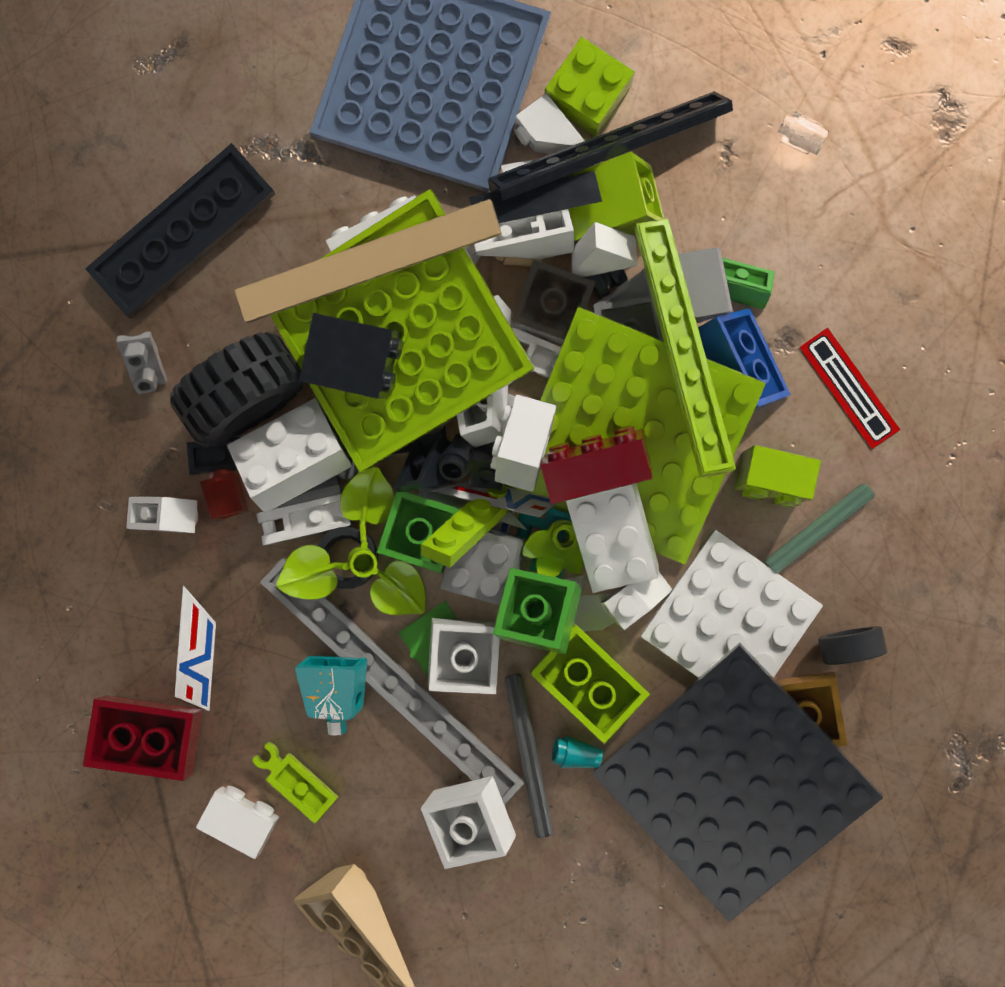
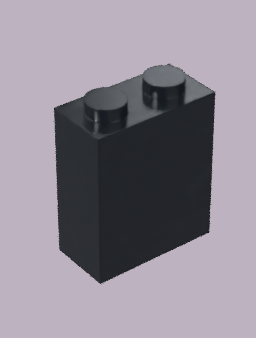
[299,313,403,399]

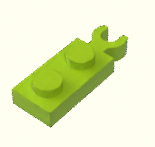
[252,742,339,824]

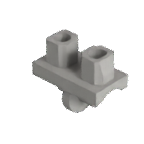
[117,332,167,394]

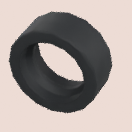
[317,527,378,589]
[818,626,887,665]

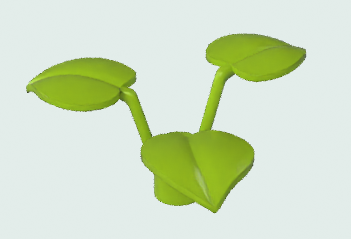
[276,467,426,615]

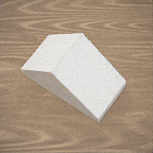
[572,222,638,279]

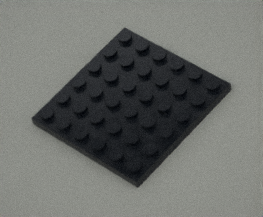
[592,643,883,922]

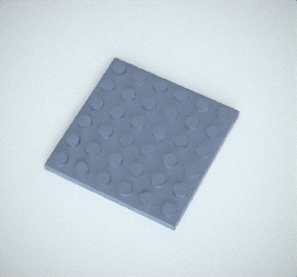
[310,0,551,193]

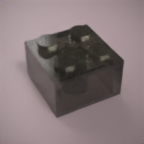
[511,260,596,347]

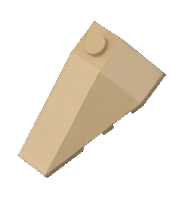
[293,864,415,987]

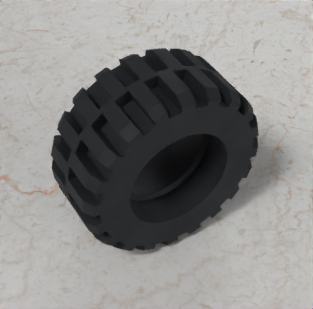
[170,332,305,447]

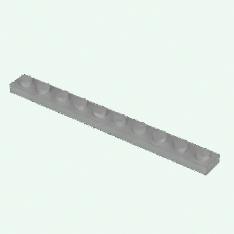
[260,558,524,805]

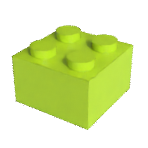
[545,36,635,137]
[734,445,821,508]

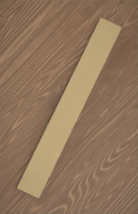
[235,199,502,323]

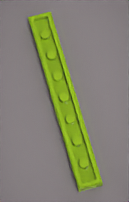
[634,219,736,478]

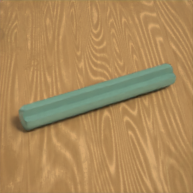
[765,484,875,573]

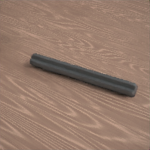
[505,674,553,838]

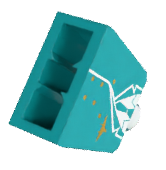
[295,656,367,736]

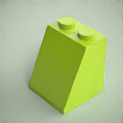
[565,152,664,242]

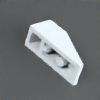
[474,209,574,259]

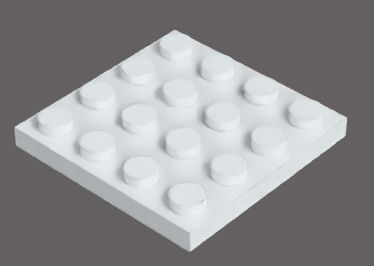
[640,530,823,678]

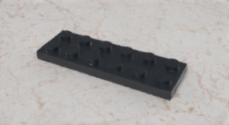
[85,143,276,319]

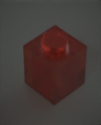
[200,469,249,521]

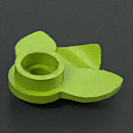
[522,519,584,577]

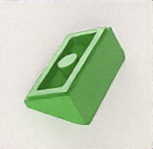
[722,258,775,309]

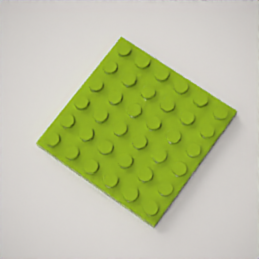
[270,189,535,472]
[506,307,766,565]

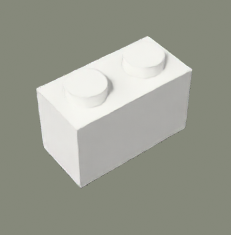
[196,786,280,859]

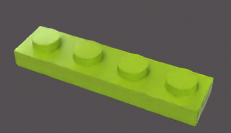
[420,485,511,568]

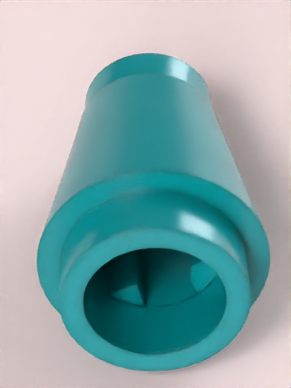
[552,735,603,768]

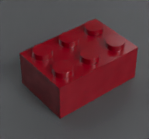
[540,426,652,505]
[83,695,203,781]

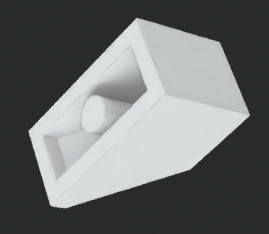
[514,93,585,154]
[126,497,198,533]
[601,571,673,630]

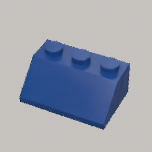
[698,308,791,411]

